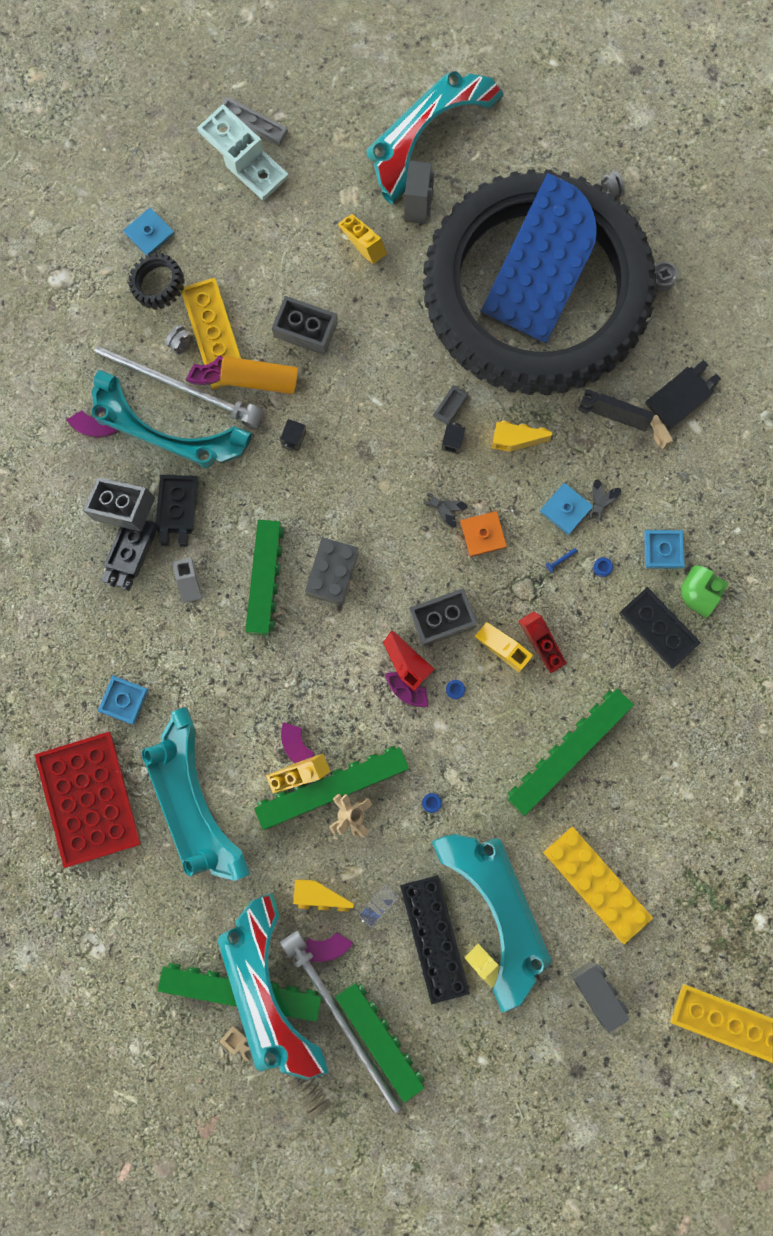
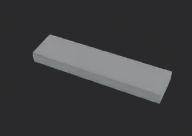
[222,97,288,146]

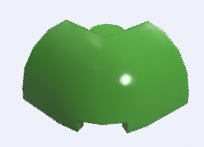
[680,565,729,618]

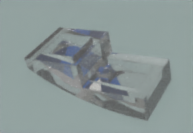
[357,884,400,929]

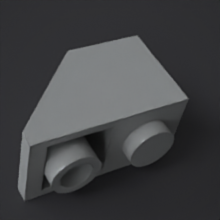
[173,558,202,603]

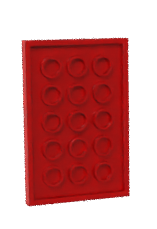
[34,731,142,868]

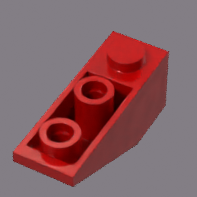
[518,611,567,673]
[383,630,435,691]

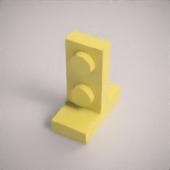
[464,944,500,988]

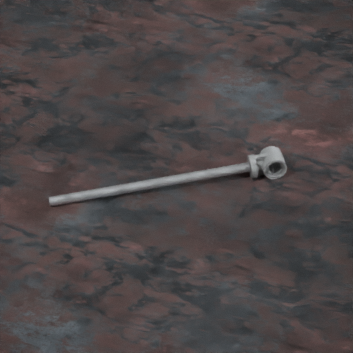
[95,346,265,429]
[280,931,401,1113]

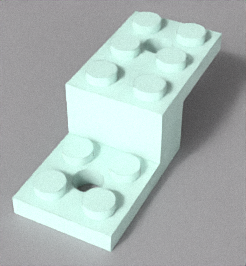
[197,105,289,201]

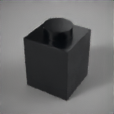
[280,419,307,451]
[441,423,465,454]

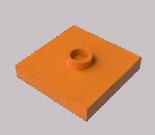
[460,511,507,557]

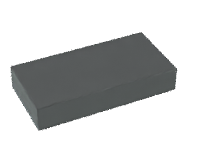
[433,385,469,425]

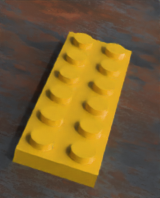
[181,278,241,390]
[542,826,653,945]
[670,984,773,1063]

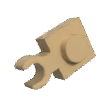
[650,414,673,449]
[219,1025,250,1061]

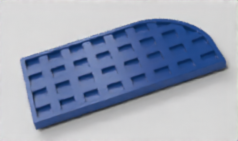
[481,173,596,344]

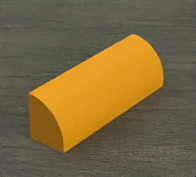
[220,356,298,394]

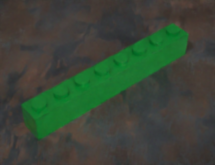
[506,688,634,816]
[254,746,409,830]
[157,963,322,1022]

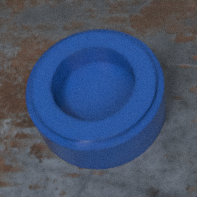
[593,557,613,577]
[446,680,465,700]
[422,793,442,813]

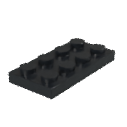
[619,587,701,669]

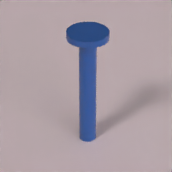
[546,548,578,573]

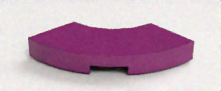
[185,356,223,385]
[66,410,117,438]
[385,672,428,708]
[281,722,314,763]
[305,932,353,962]

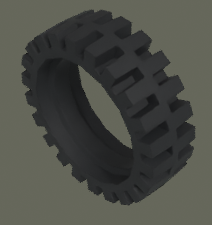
[128,253,185,310]

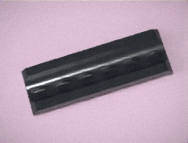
[400,875,470,1005]

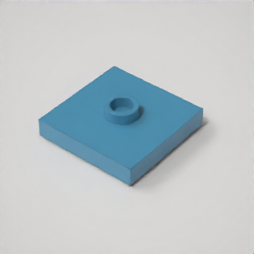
[123,208,175,255]
[540,483,593,535]
[644,530,685,569]
[98,675,149,725]

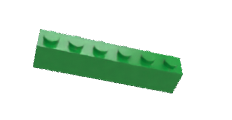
[245,519,285,637]
[335,981,425,1103]

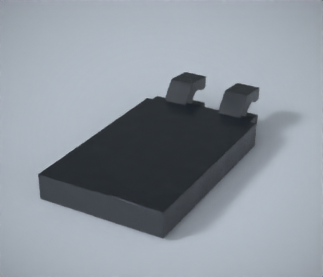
[645,360,721,431]
[578,389,655,432]
[155,474,199,547]
[101,520,159,591]

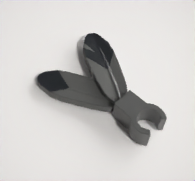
[589,479,621,523]
[423,493,467,528]

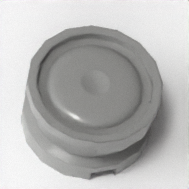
[600,171,625,197]
[654,262,678,292]
[165,325,194,355]

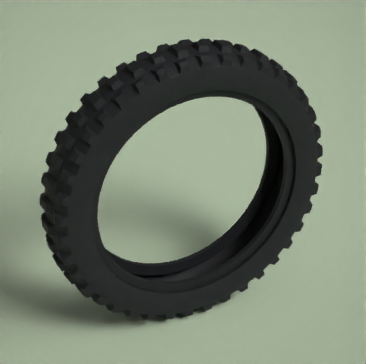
[423,169,656,395]

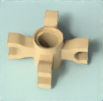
[329,794,372,838]

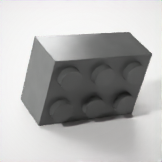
[404,160,435,224]
[272,296,338,355]
[83,477,155,531]
[305,537,359,606]
[409,588,477,647]
[570,962,630,1033]

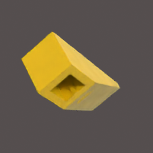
[338,214,387,264]
[492,421,552,452]
[474,622,533,673]
[266,754,331,793]
[293,879,354,912]

